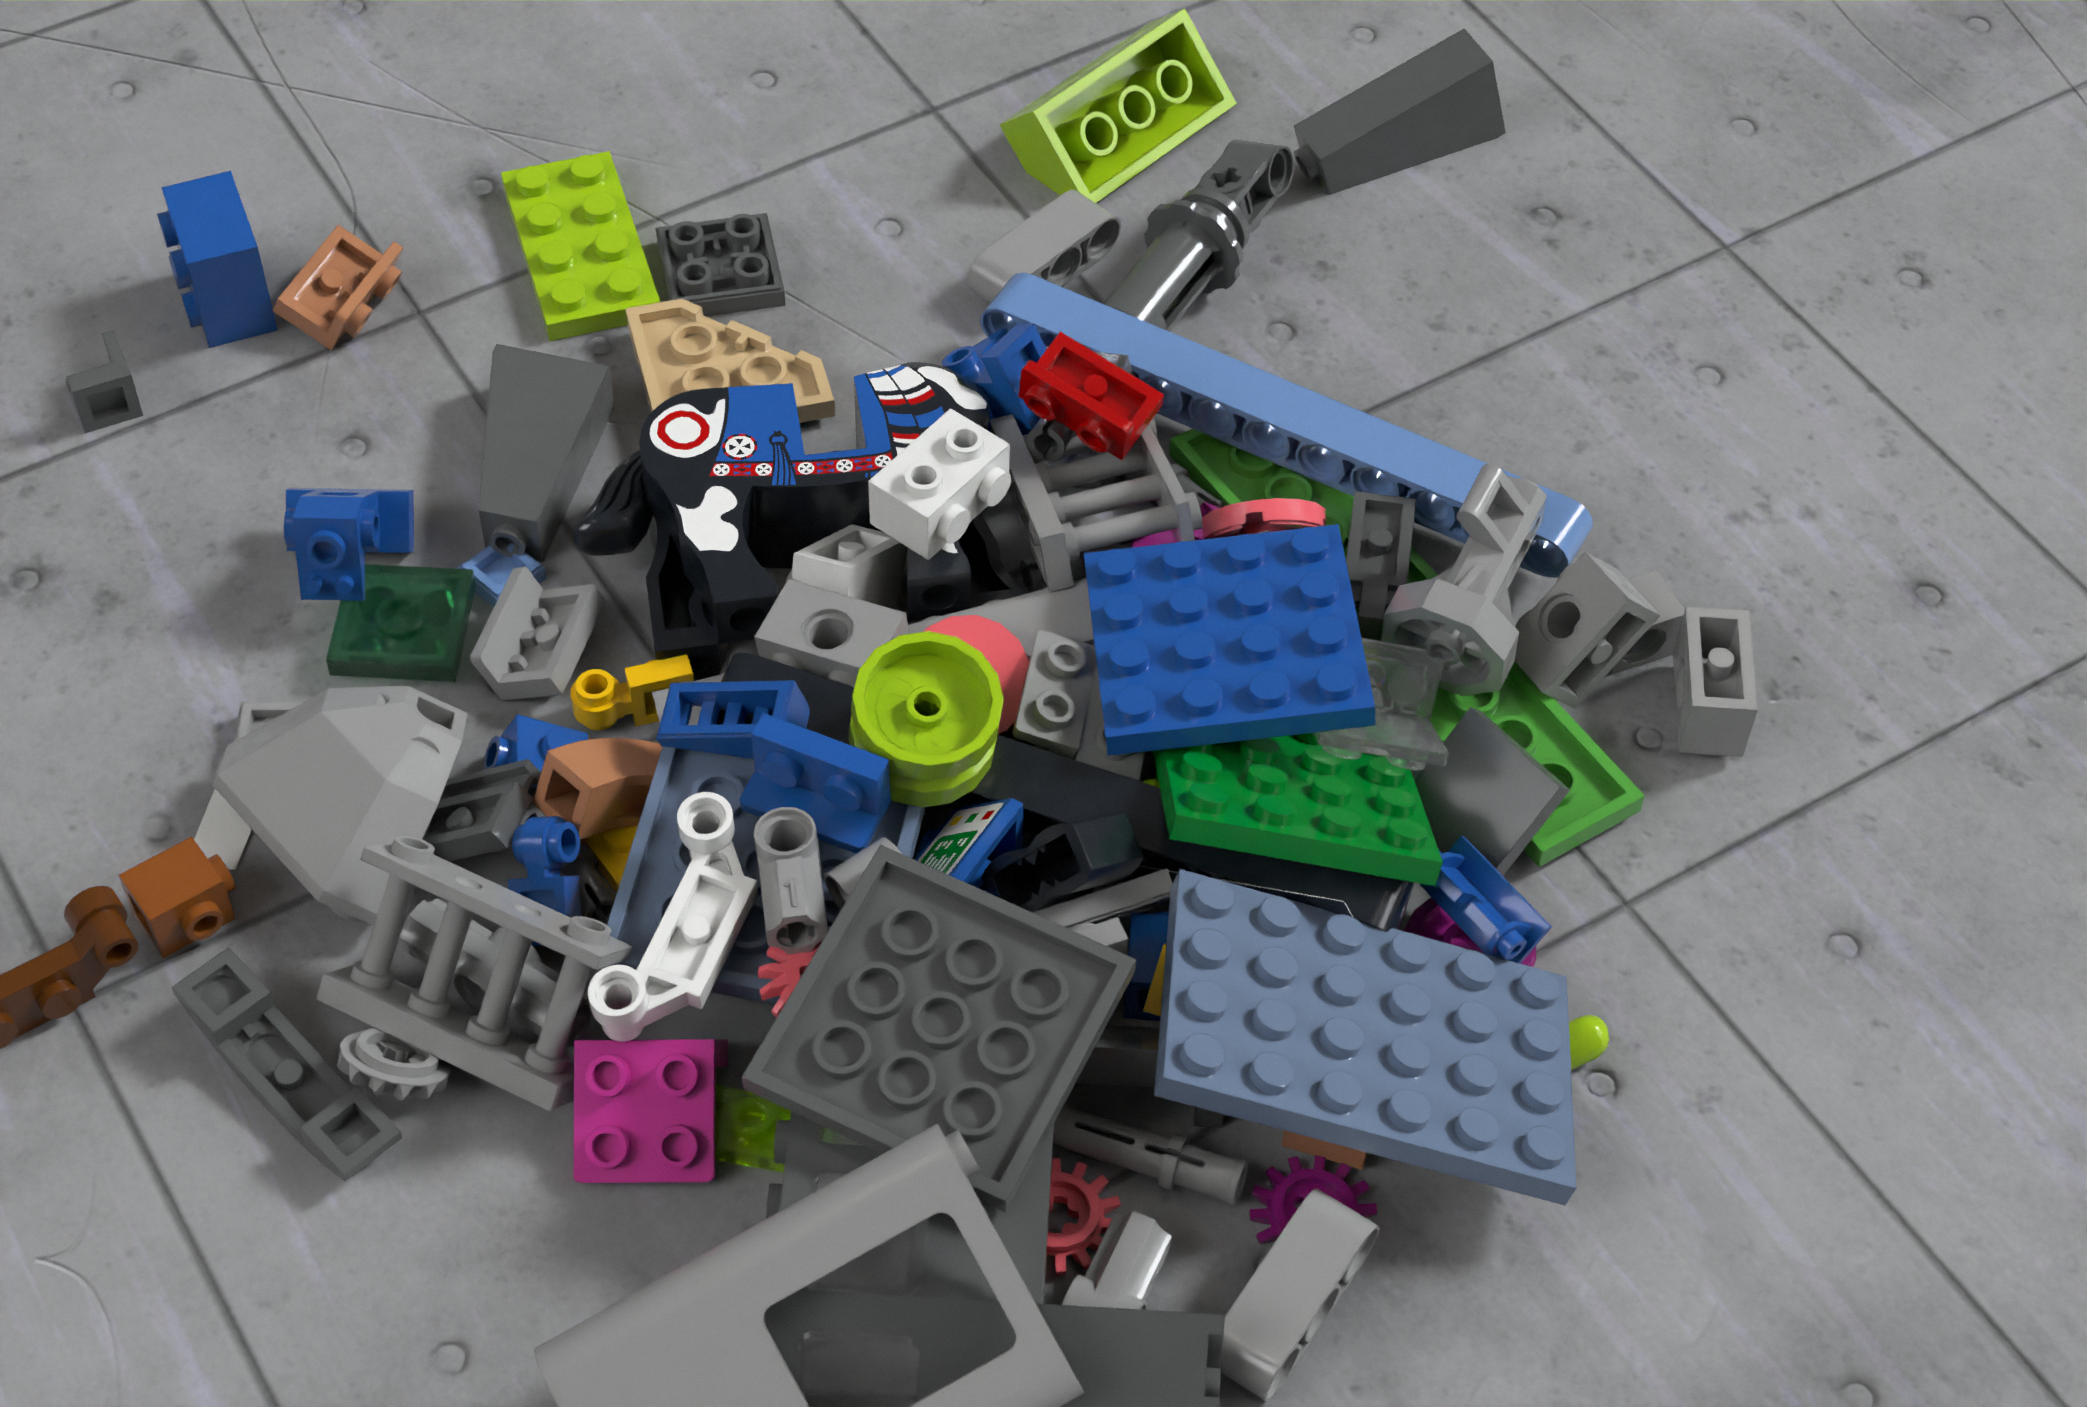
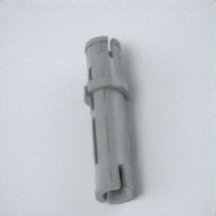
[1053,1105,1248,1206]

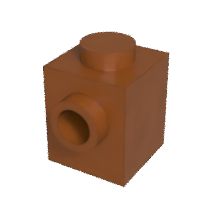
[119,836,236,958]

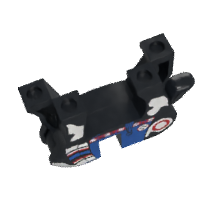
[575,362,1030,681]

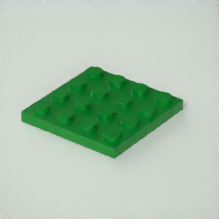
[1153,728,1443,886]

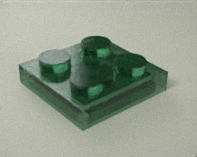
[326,564,476,682]

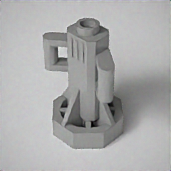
[1381,464,1547,696]

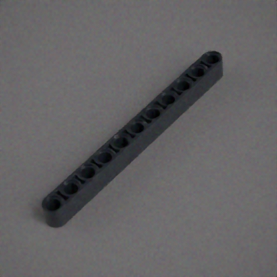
[717,653,1414,932]

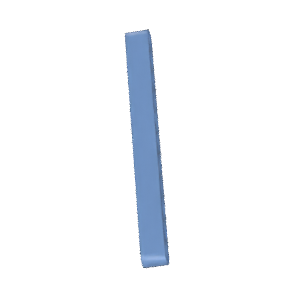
[980,272,1593,578]

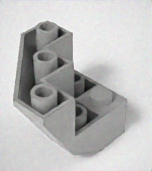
[212,686,468,926]

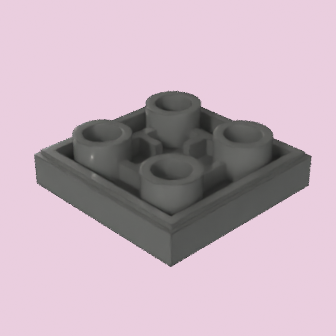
[655,213,785,316]
[1414,707,1570,876]

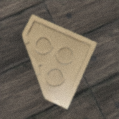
[625,298,835,423]

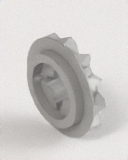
[337,1028,451,1101]

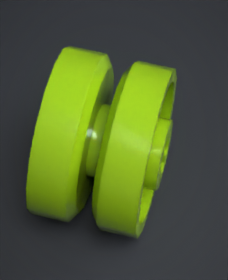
[848,631,1004,807]

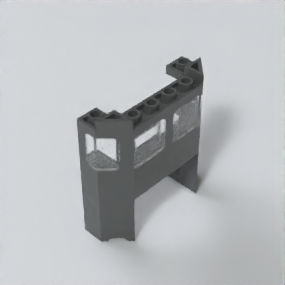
[764,1025,1225,1407]

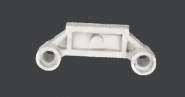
[588,792,758,1042]

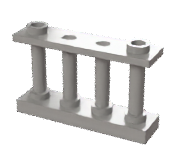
[989,414,1203,592]
[316,835,632,1111]

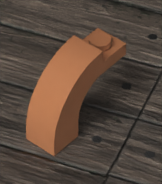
[532,738,663,840]

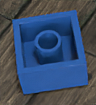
[157,171,278,348]

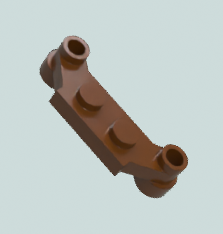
[0,886,139,1049]

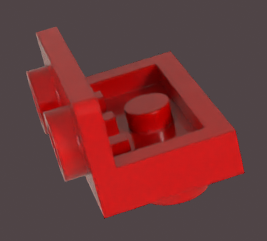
[1018,331,1164,460]

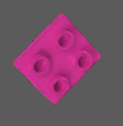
[573,1039,728,1183]

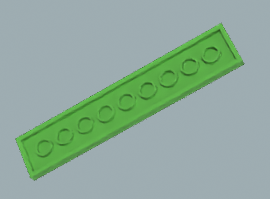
[1169,429,1645,867]

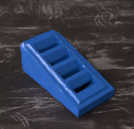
[656,680,810,759]

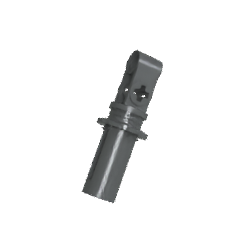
[1103,140,1294,332]

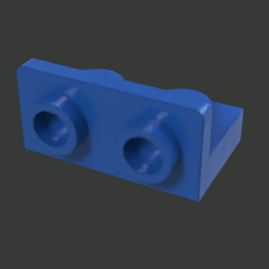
[740,713,891,854]

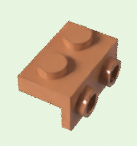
[272,225,404,351]

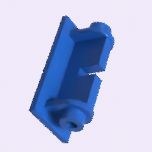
[1420,836,1552,964]

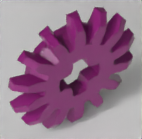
[1249,1155,1377,1244]

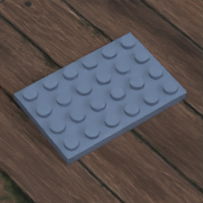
[1154,869,1577,1206]

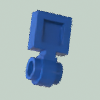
[508,816,581,946]

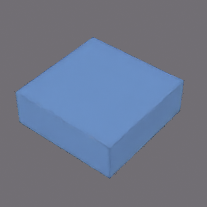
[457,544,546,607]

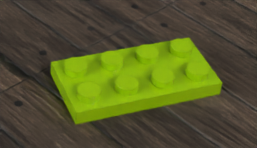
[501,151,660,341]

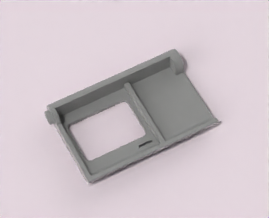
[534,1123,1085,1407]

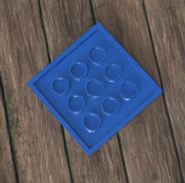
[1084,524,1376,756]

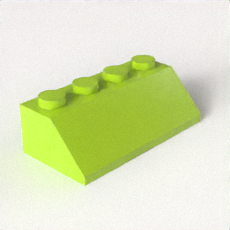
[999,8,1237,203]

